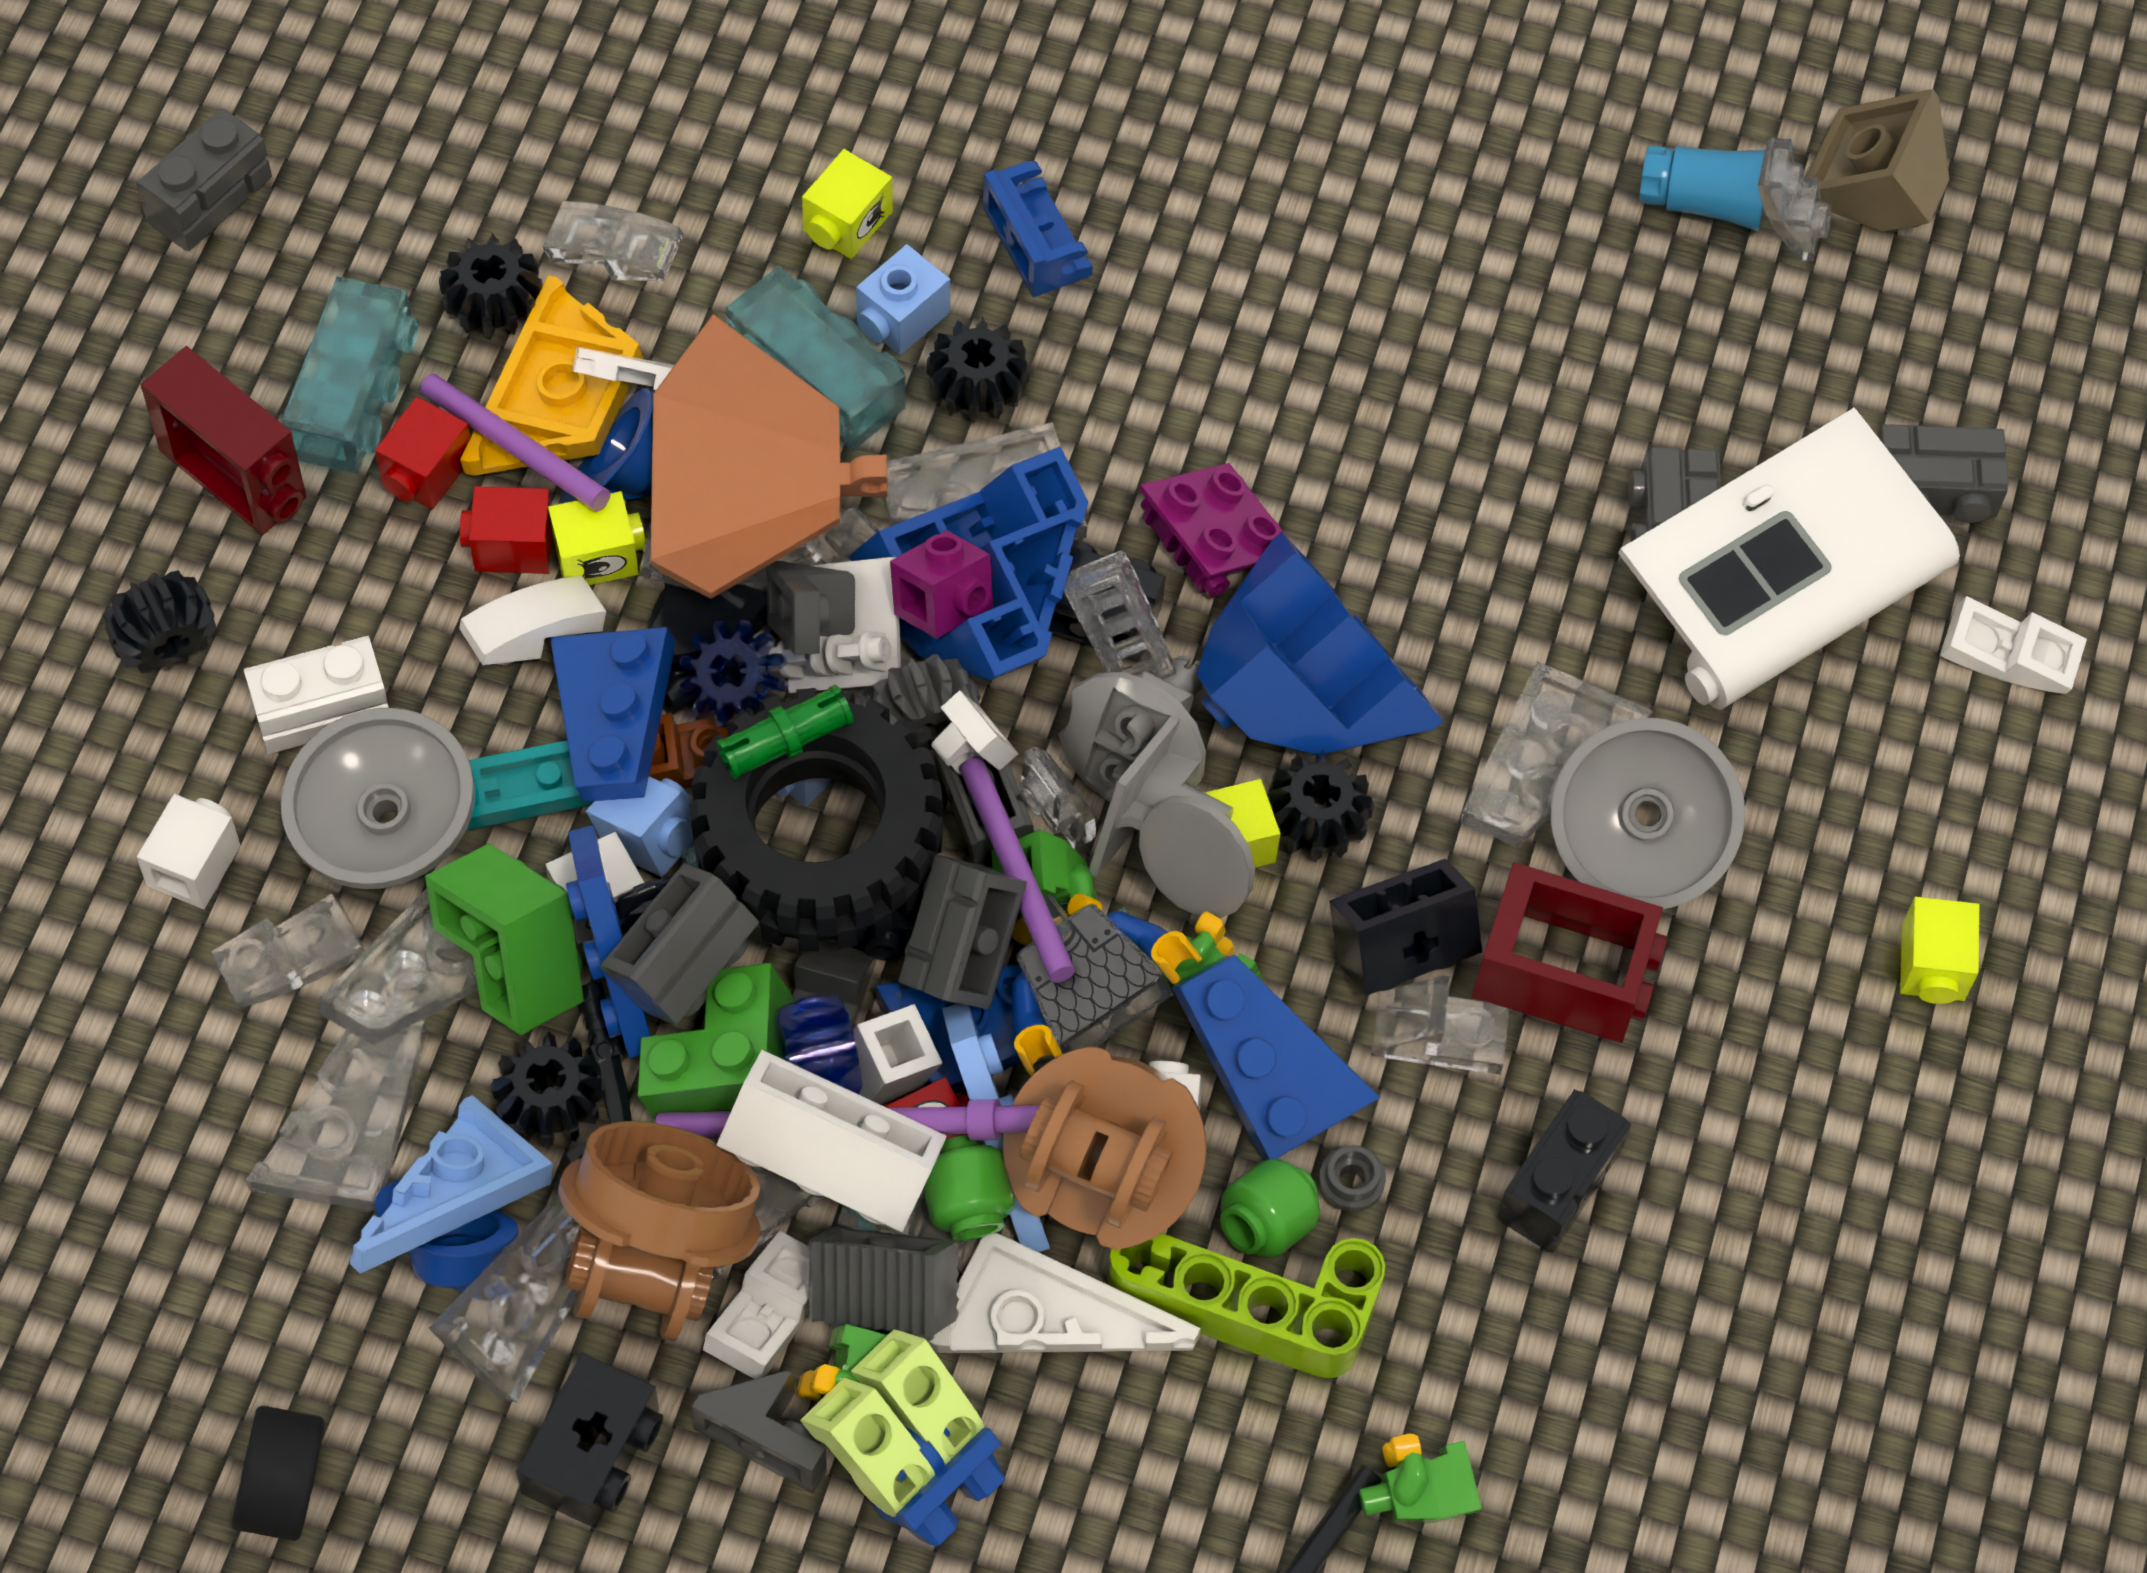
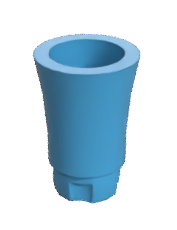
[1639,146,1772,232]

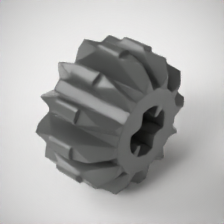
[871,654,980,750]

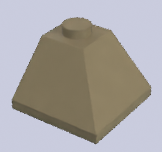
[1799,89,1950,232]

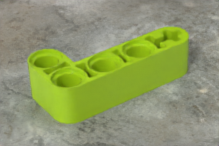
[1107,1233,1386,1379]

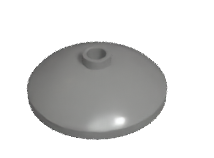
[281,708,476,889]
[1551,718,1745,909]

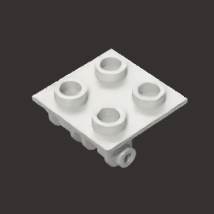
[768,557,901,693]

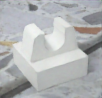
[931,691,1019,775]

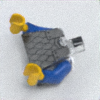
[1012,895,1202,1075]

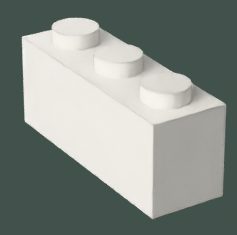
[716,1050,947,1232]

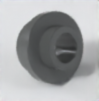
[1319,1146,1386,1211]

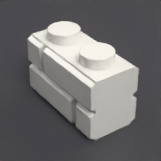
[244,636,389,754]

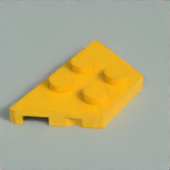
[460,275,643,476]

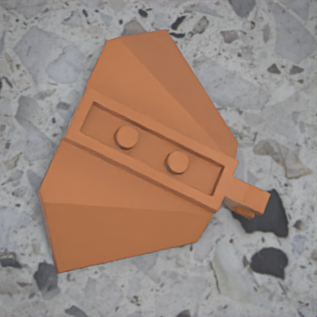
[651,314,888,599]

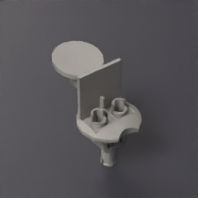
[1058,655,1255,918]

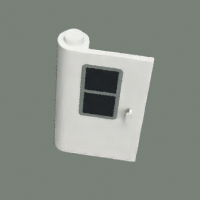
[1618,407,1960,710]

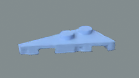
[942,1003,1050,1252]
[350,1095,553,1274]

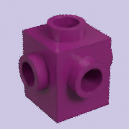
[890,530,993,639]

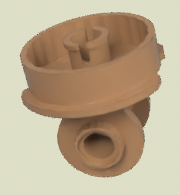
[1003,1046,1207,1250]
[558,1121,761,1342]

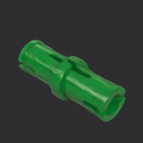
[716,685,854,780]

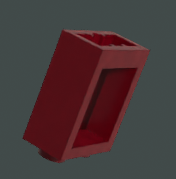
[140,345,307,536]
[1472,862,1668,1043]

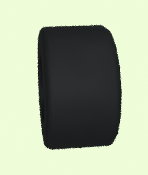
[231,1406,325,1541]

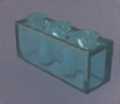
[726,266,906,451]
[281,276,418,474]

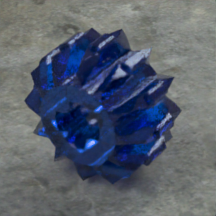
[680,620,788,728]
[777,994,863,1095]

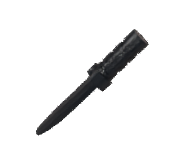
[580,982,632,1124]

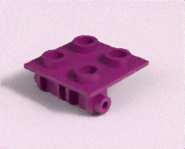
[1138,463,1289,598]

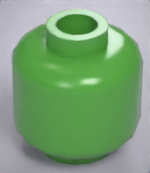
[923,1135,1015,1241]
[1220,1158,1320,1259]

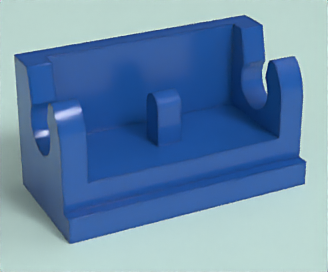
[983,161,1093,298]

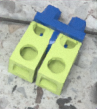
[800,1329,1005,1547]

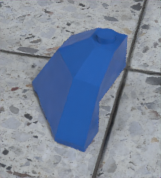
[849,446,1088,681]
[1197,532,1444,754]

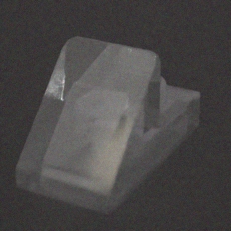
[1371,975,1510,1075]

